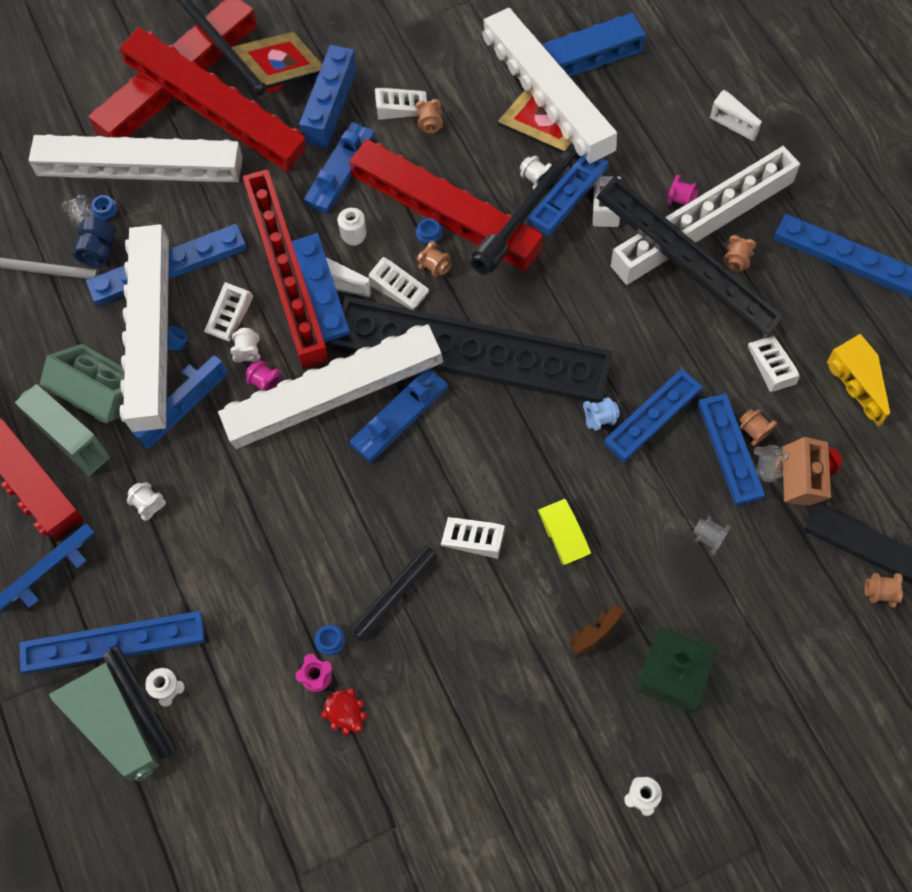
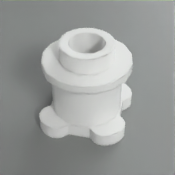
[520,155,553,190]
[230,328,260,362]
[127,482,166,521]
[145,668,185,707]
[624,777,662,816]

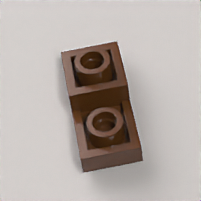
[569,604,624,659]

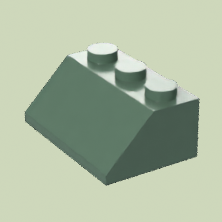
[39,344,125,423]

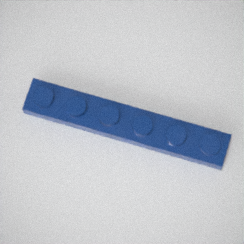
[773,214,912,298]
[86,224,247,306]
[19,611,206,674]

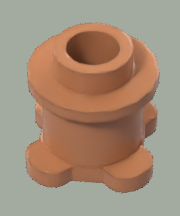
[416,99,443,133]
[723,235,756,272]
[417,241,452,277]
[739,409,778,447]
[865,573,903,608]

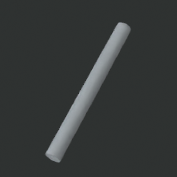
[0,258,99,279]

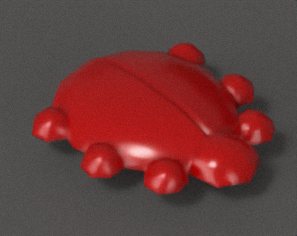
[321,688,368,735]

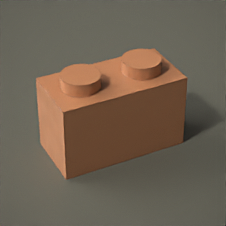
[782,437,831,507]

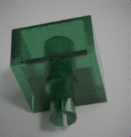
[634,626,718,714]

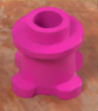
[667,174,699,206]
[246,361,282,391]
[295,654,332,692]

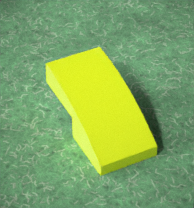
[538,499,591,565]

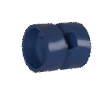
[72,216,116,267]

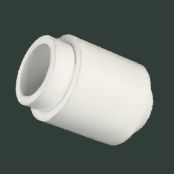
[338,208,367,245]

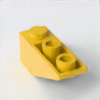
[827,334,890,427]

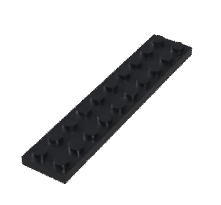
[331,296,613,403]

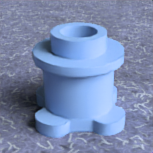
[583,398,619,431]

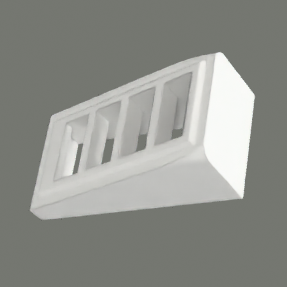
[375,88,427,120]
[710,90,761,141]
[593,176,621,227]
[368,257,429,310]
[326,258,371,297]
[204,282,253,342]
[748,335,800,393]
[441,517,505,559]

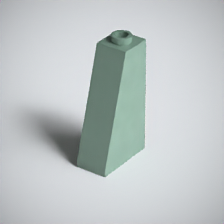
[15,384,110,477]
[49,663,160,782]

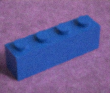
[542,13,646,77]
[299,45,357,148]

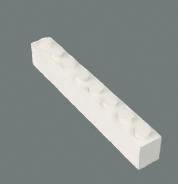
[483,8,617,164]
[29,134,242,182]
[611,146,800,285]
[120,224,169,432]
[218,324,443,449]

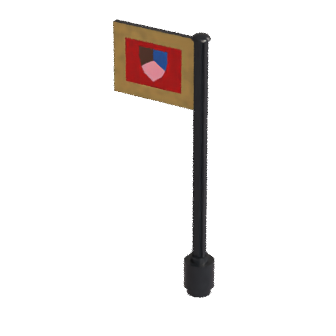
[177,0,322,96]
[470,90,606,275]

